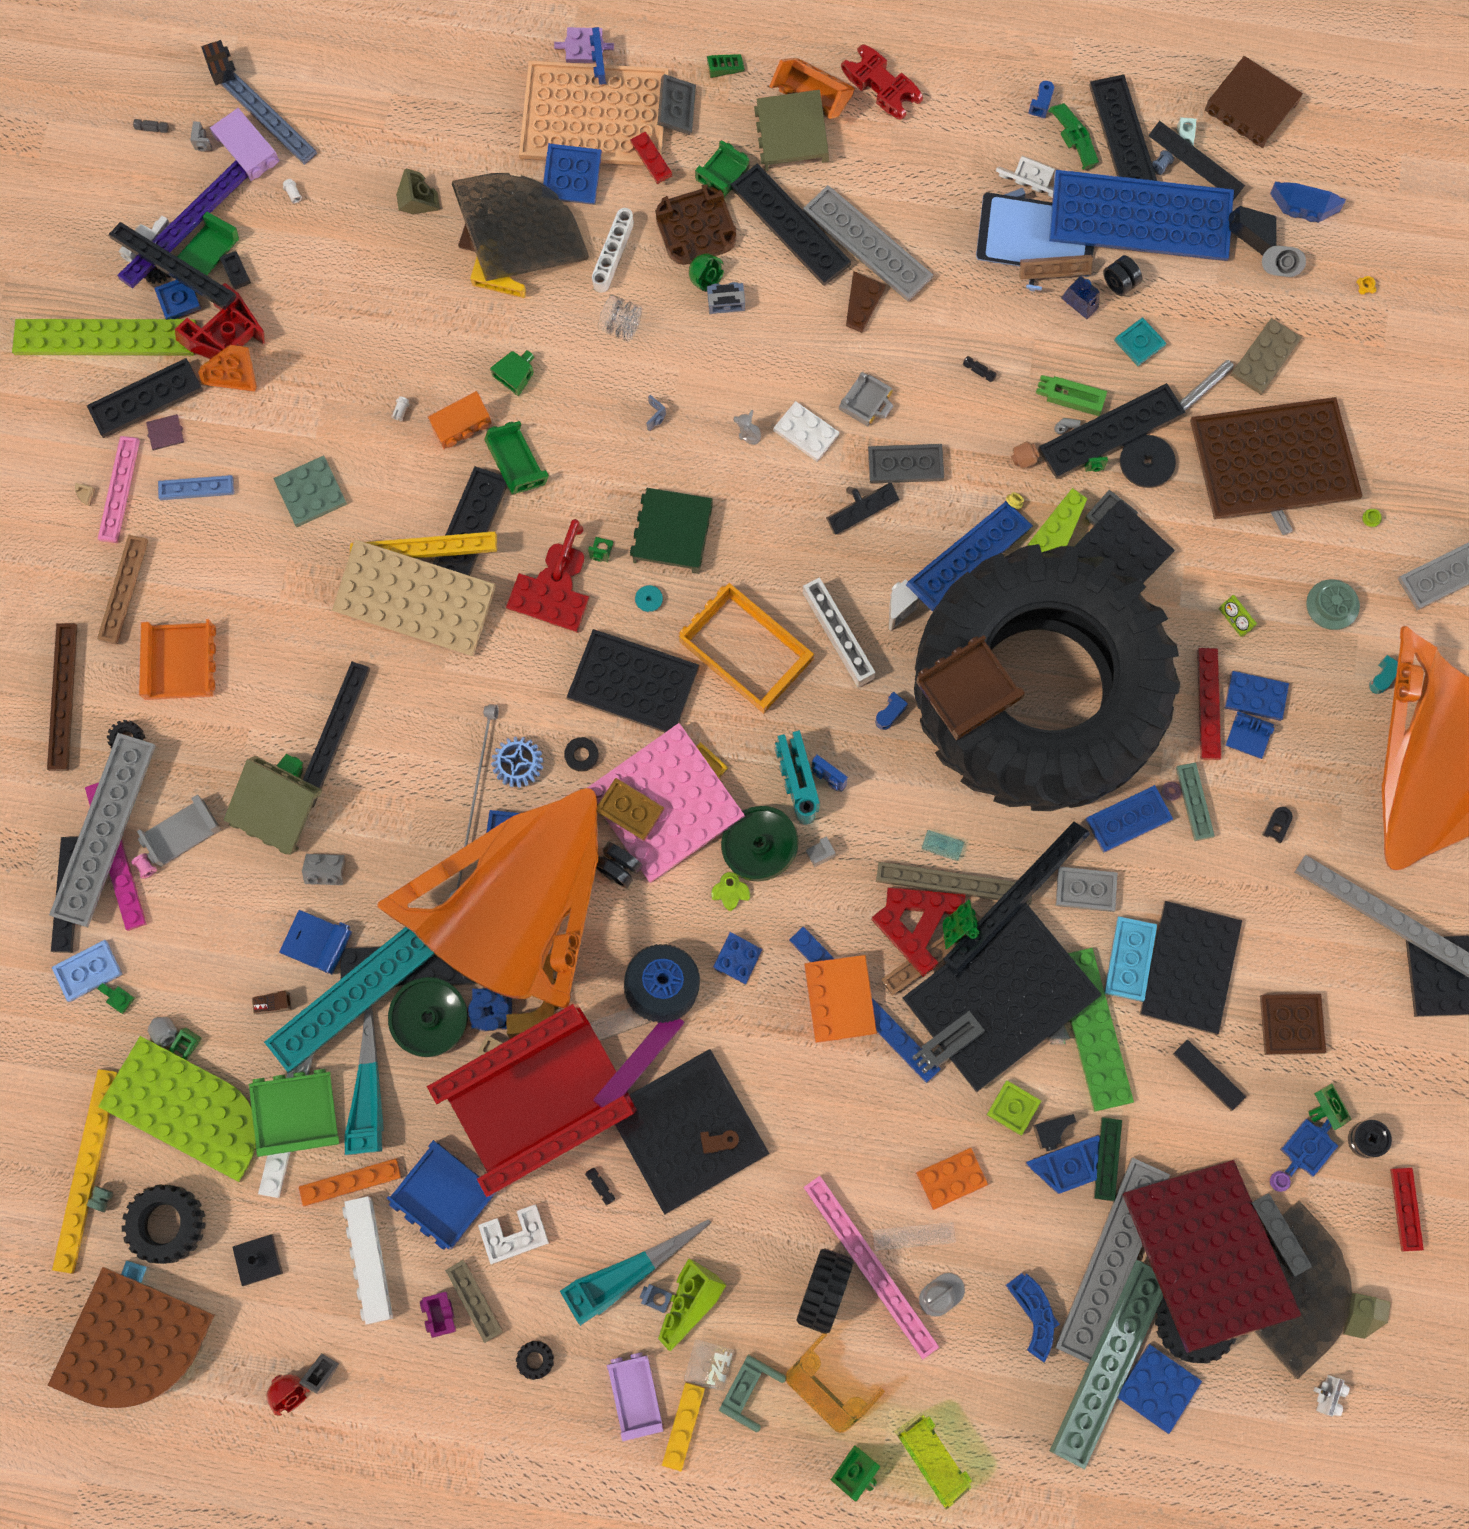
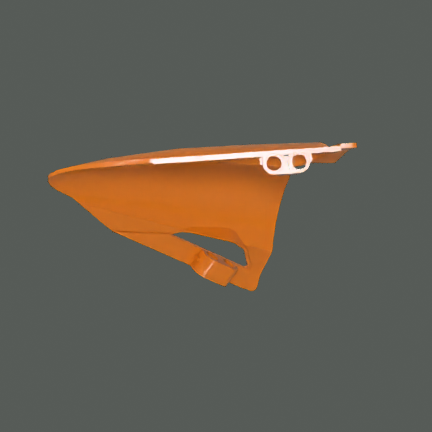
[1382,626,1469,870]
[377,788,598,1008]

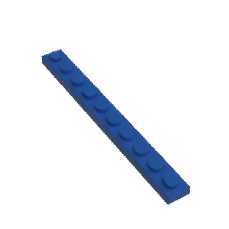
[789,927,941,1083]

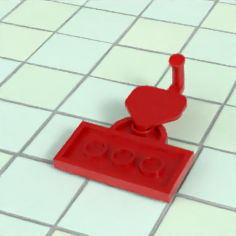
[506,519,590,633]

